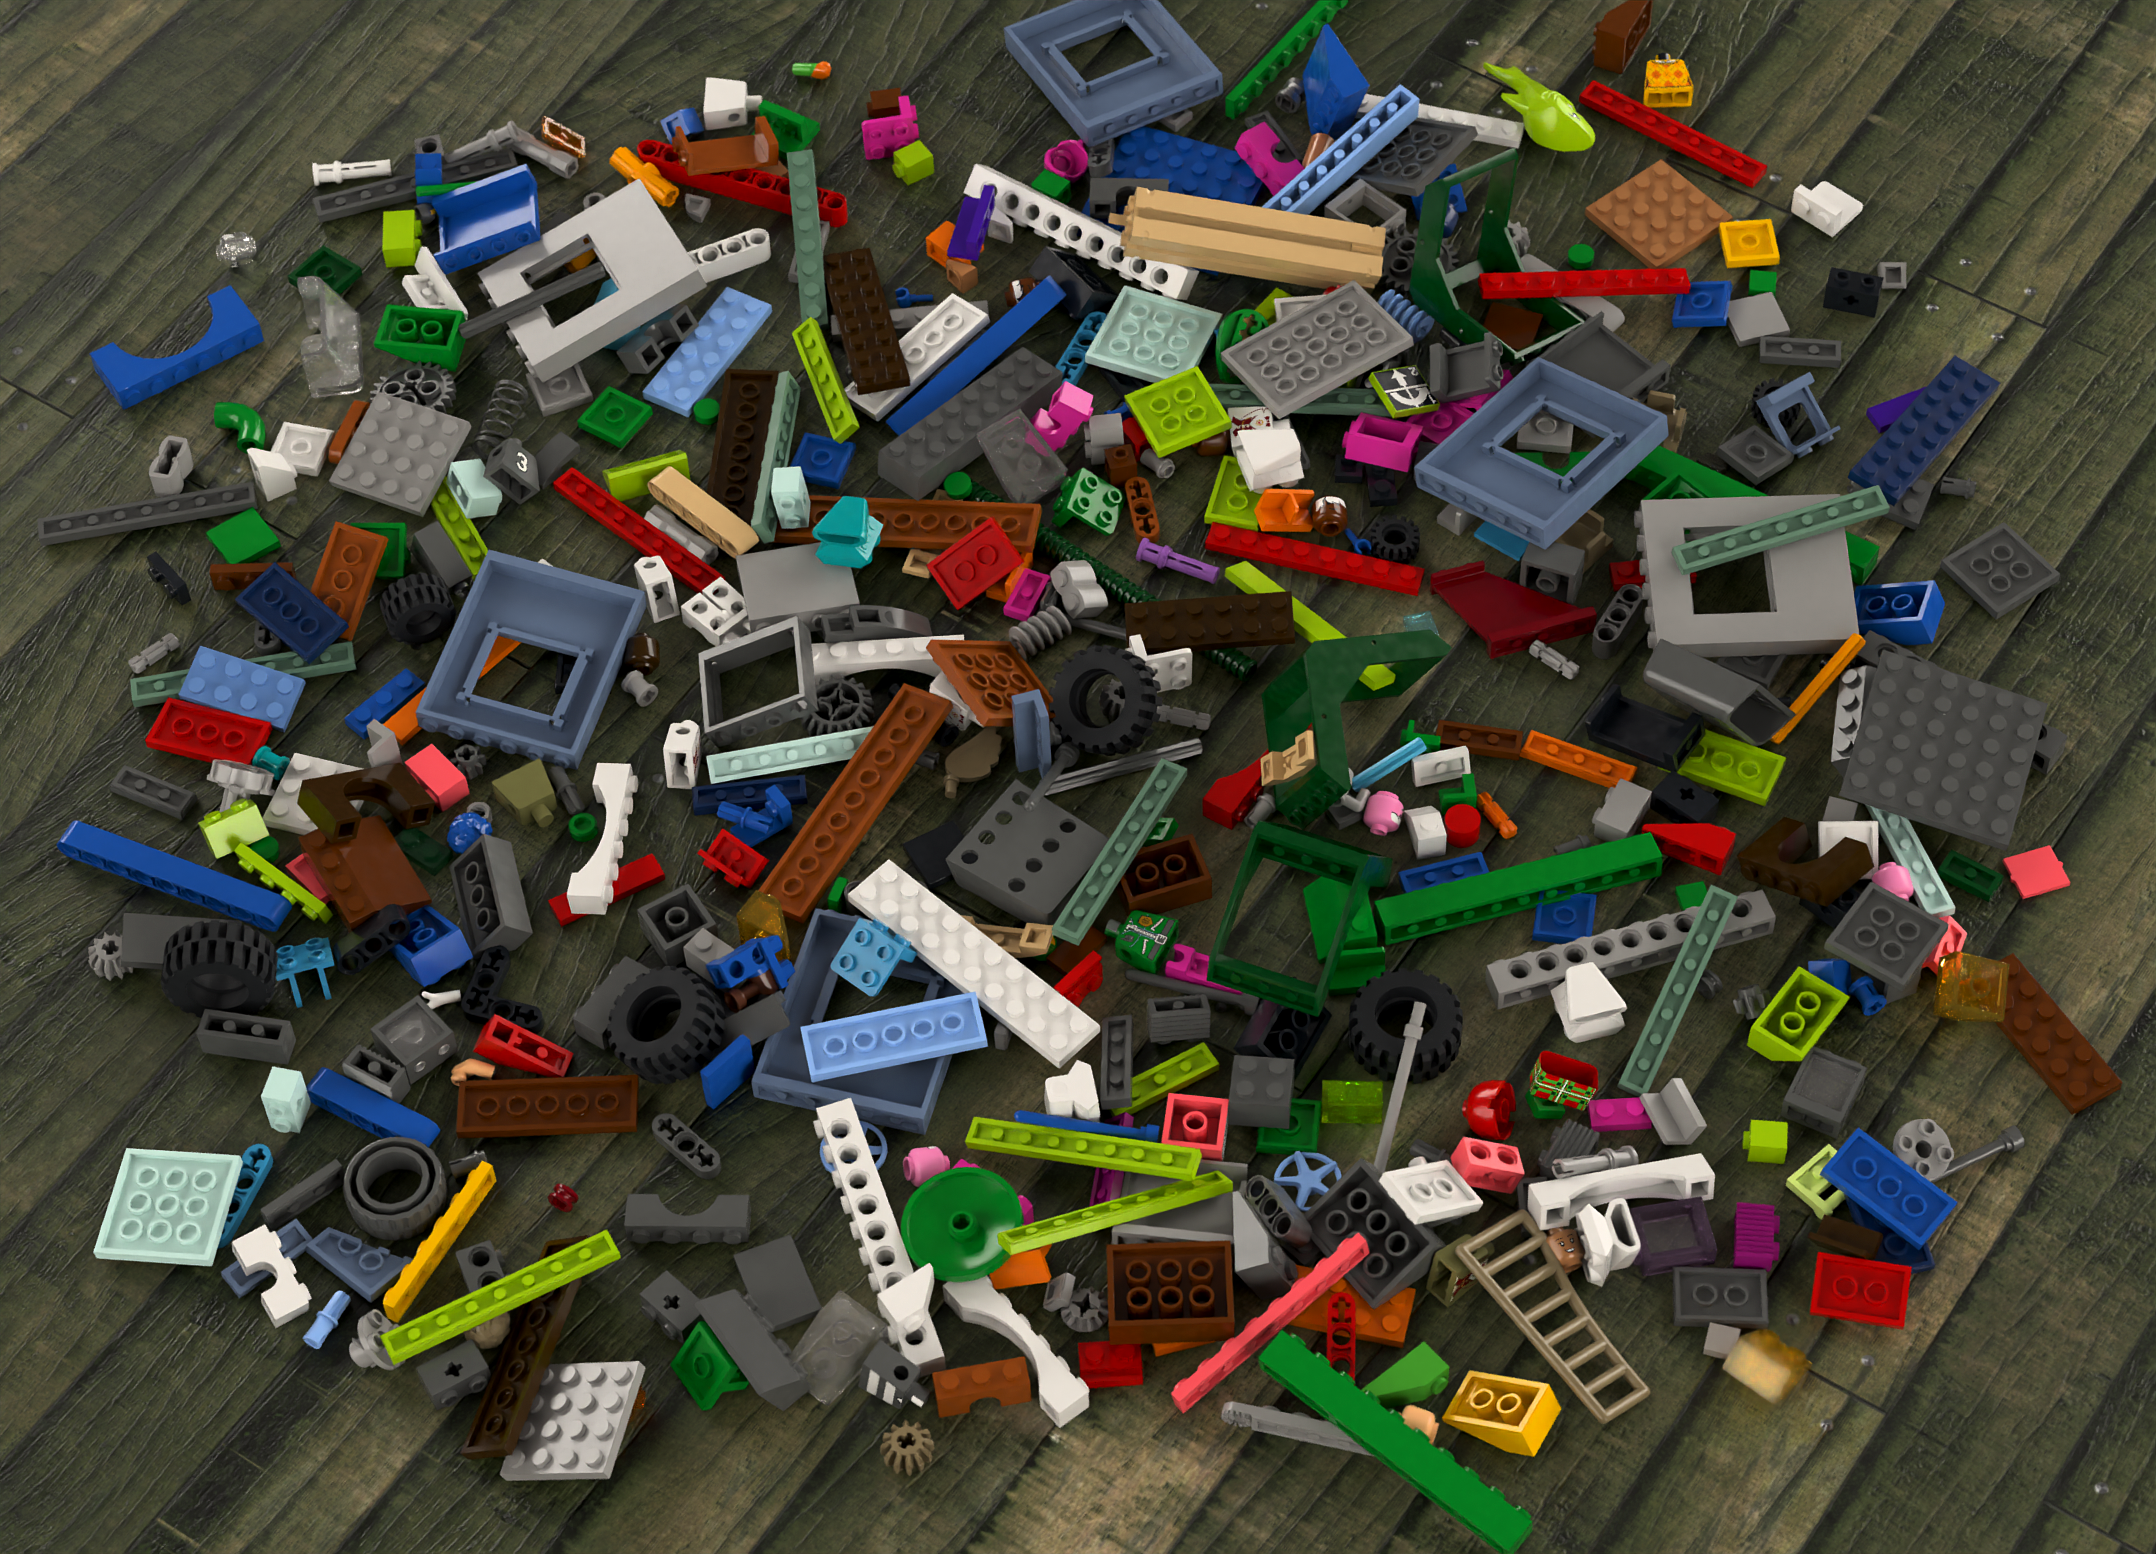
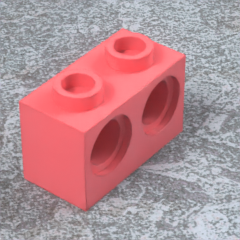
[1451,1137,1524,1194]

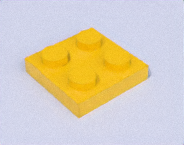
[1719,219,1780,268]

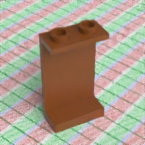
[672,116,779,176]

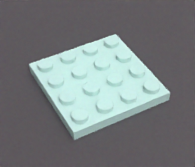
[1085,285,1222,383]
[94,1148,243,1266]

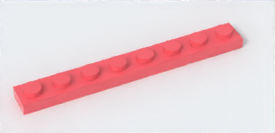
[1171,1233,1370,1414]

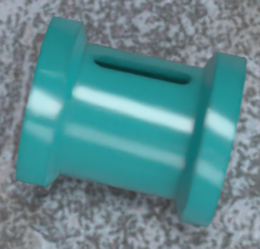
[252,746,290,780]

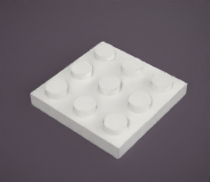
[262,753,364,835]

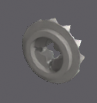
[1061,1286,1108,1332]

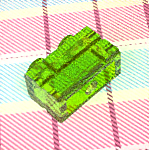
[1322,1080,1383,1124]

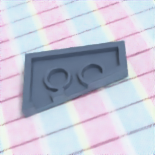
[306,1227,413,1303]

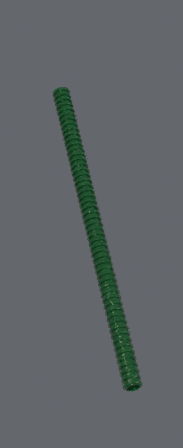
[939,471,1257,682]

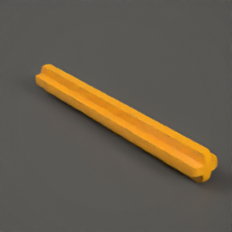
[1770,633,1866,745]

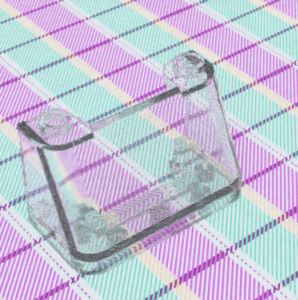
[297,276,364,398]

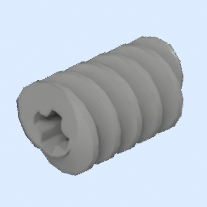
[1009,606,1072,660]

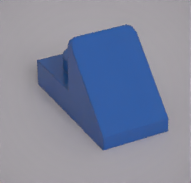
[415,153,443,205]

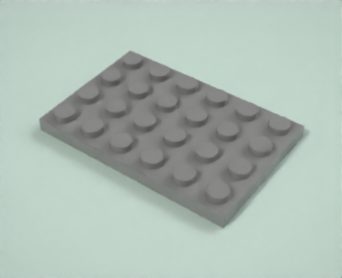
[1221,280,1414,419]

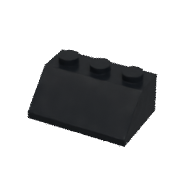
[1028,246,1119,321]
[1234,977,1332,1082]

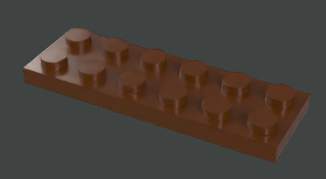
[1964,953,2123,1115]
[456,1075,639,1138]

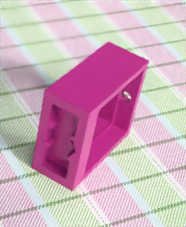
[1342,412,1424,472]

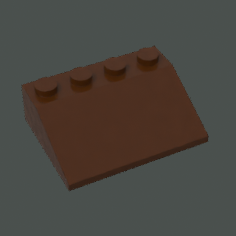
[299,815,432,933]
[1106,1240,1235,1345]

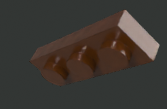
[209,562,297,590]
[1436,720,1523,761]

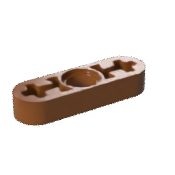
[328,400,371,464]
[1125,477,1160,544]

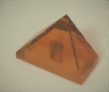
[541,115,585,159]

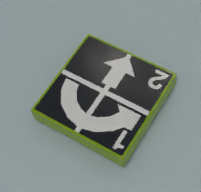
[1368,365,1440,418]

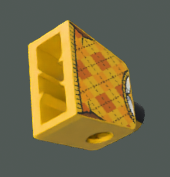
[1643,53,1693,108]

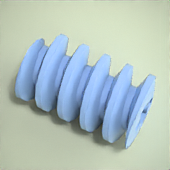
[1377,289,1434,343]

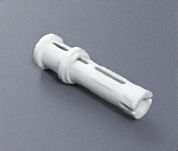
[312,159,392,186]

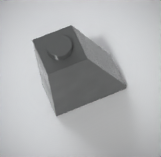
[410,521,472,595]

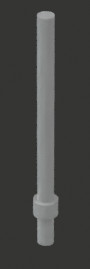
[1374,1002,1426,1175]

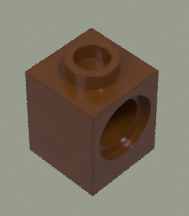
[1104,444,1137,489]

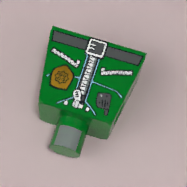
[1105,910,1179,974]

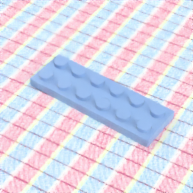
[643,287,772,418]
[800,992,988,1082]

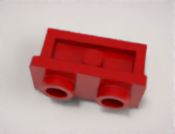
[697,828,769,889]

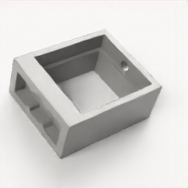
[1324,179,1406,239]

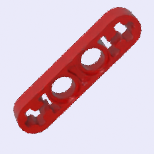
[1327,1292,1356,1385]

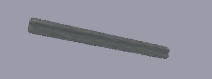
[459,262,606,339]
[1039,738,1203,796]

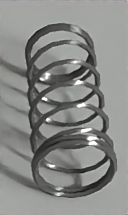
[471,379,528,460]

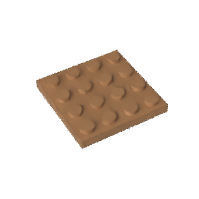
[1585,159,1733,269]

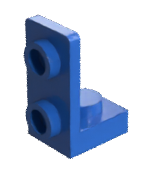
[730,785,793,847]

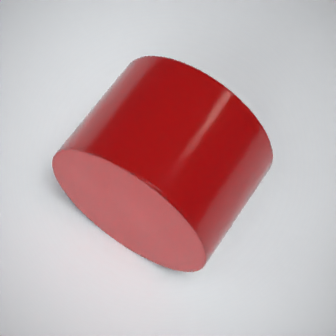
[1444,804,1481,848]

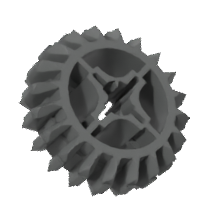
[799,675,875,737]

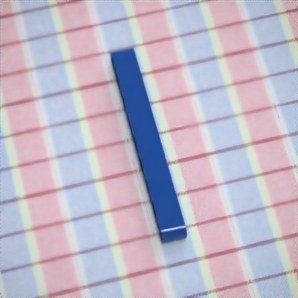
[885,275,1067,437]
[57,821,292,932]

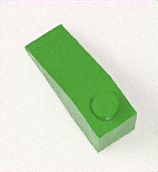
[1361,1342,1449,1409]

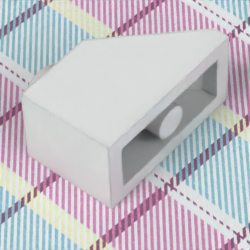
[247,448,298,502]
[1403,806,1447,860]
[877,1263,934,1336]

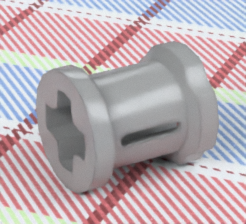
[621,670,658,707]

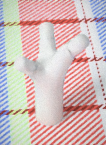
[422,990,461,1010]

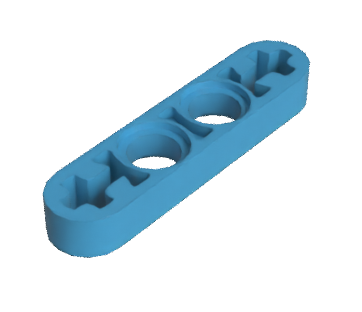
[1055,311,1107,386]
[218,1144,273,1248]

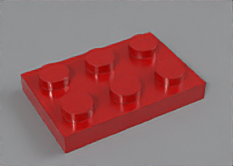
[926,517,1025,610]
[1809,1252,1912,1330]

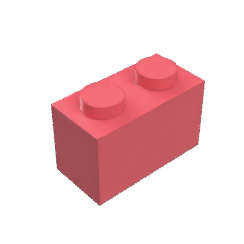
[405,744,470,812]

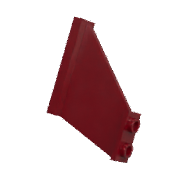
[1430,560,1597,659]

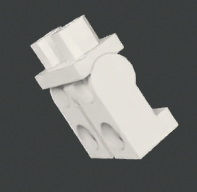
[681,577,751,647]

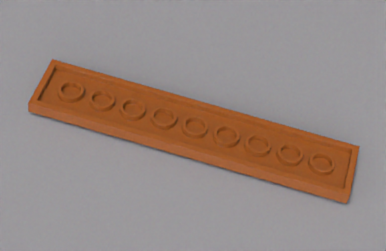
[769,495,1042,553]
[754,683,953,924]

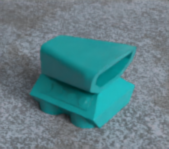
[812,496,883,568]

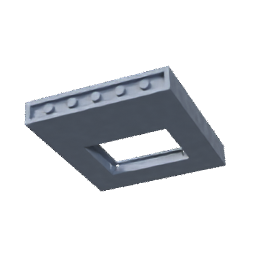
[1004,0,1223,148]
[1414,357,1669,550]
[416,550,647,770]
[751,908,965,1135]

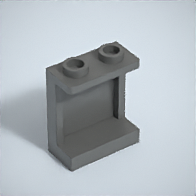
[1430,332,1503,404]

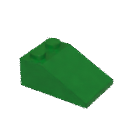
[374,304,466,371]

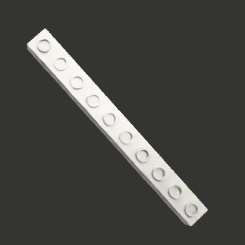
[963,164,1199,300]
[813,1098,946,1378]

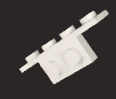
[402,247,468,321]

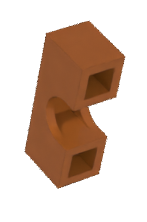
[932,1356,1032,1418]

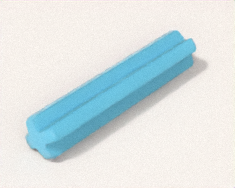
[1352,737,1427,792]

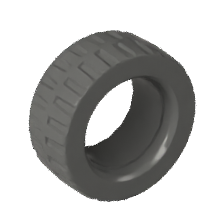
[343,1137,448,1241]

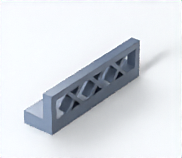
[1011,689,1052,779]

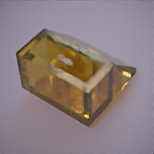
[1722,1328,1813,1404]

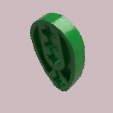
[1216,309,1269,384]

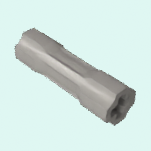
[507,127,579,179]
[644,505,719,565]

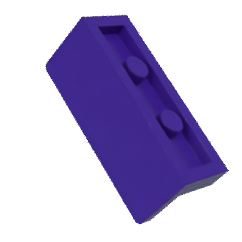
[947,185,995,261]

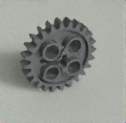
[1379,229,1459,299]
[369,361,457,414]

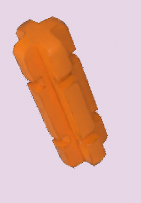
[1476,792,1517,840]

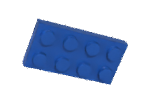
[1820,1128,1958,1250]

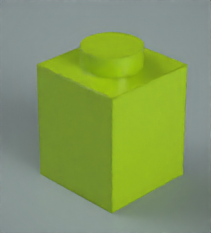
[892,140,934,186]
[1742,1120,1788,1164]

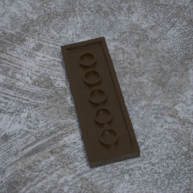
[1125,591,1295,654]

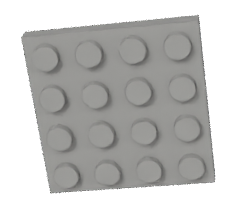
[329,391,472,517]
[500,1361,646,1481]

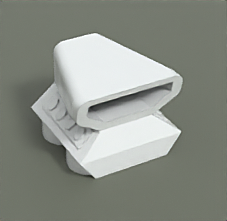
[1236,429,1304,494]
[1550,962,1627,1043]
[1044,1060,1100,1131]
[1574,1198,1641,1287]

